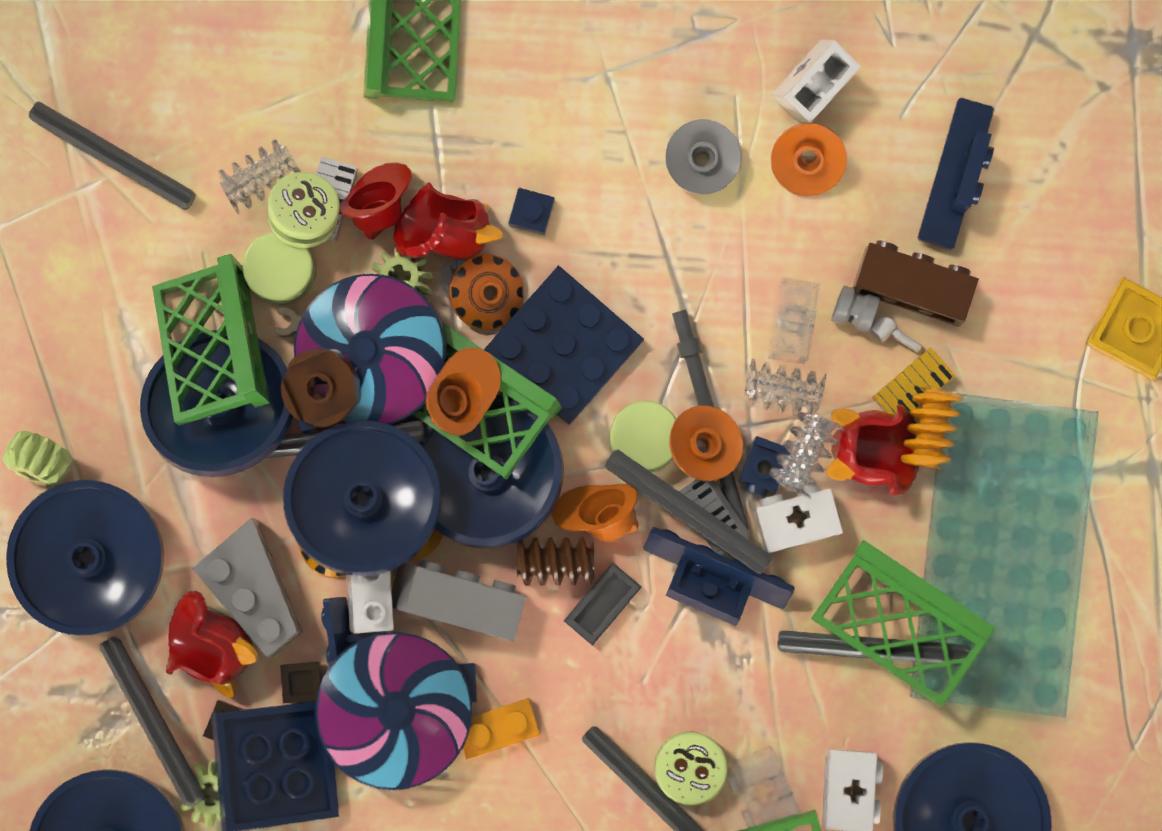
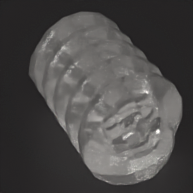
[218,139,301,215]
[744,358,827,420]
[769,412,845,499]

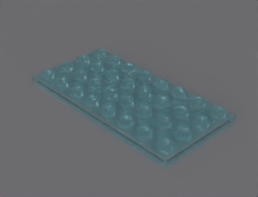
[909,393,1099,718]

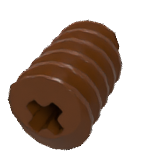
[517,537,594,586]

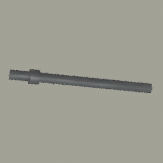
[672,310,749,530]

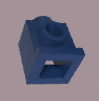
[738,436,792,498]

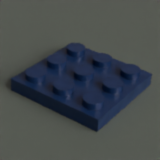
[484,265,644,426]
[211,701,339,831]

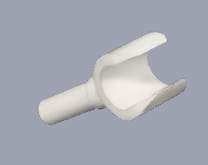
[869,317,922,353]

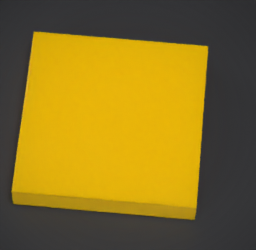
[1086,277,1162,380]

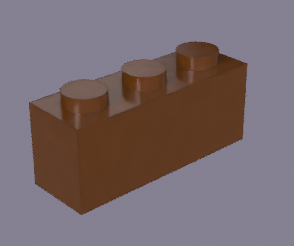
[852,240,979,327]

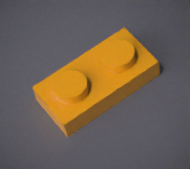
[463,698,540,760]

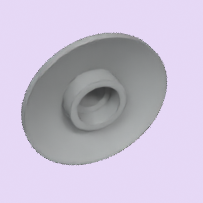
[665,119,741,195]

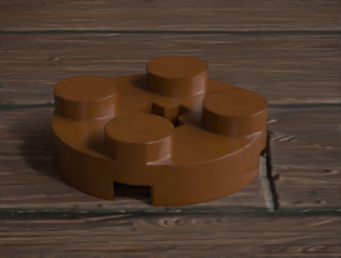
[281,348,361,427]

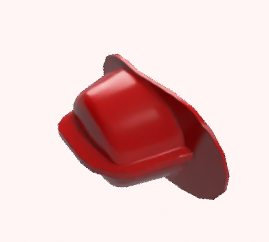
[339,162,412,240]

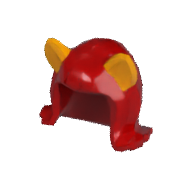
[393,182,503,260]
[826,405,919,496]
[166,590,258,698]

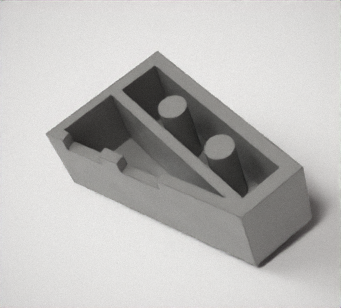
[192,518,303,657]
[391,560,526,641]

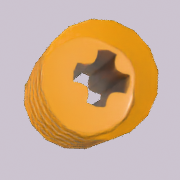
[901,387,963,471]

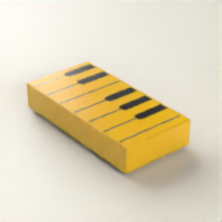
[872,347,956,414]

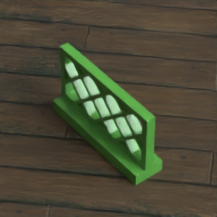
[363,0,461,103]
[152,254,270,425]
[414,323,562,480]
[811,540,995,708]

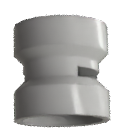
[831,285,880,333]

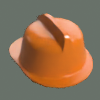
[426,348,501,435]
[551,484,639,542]

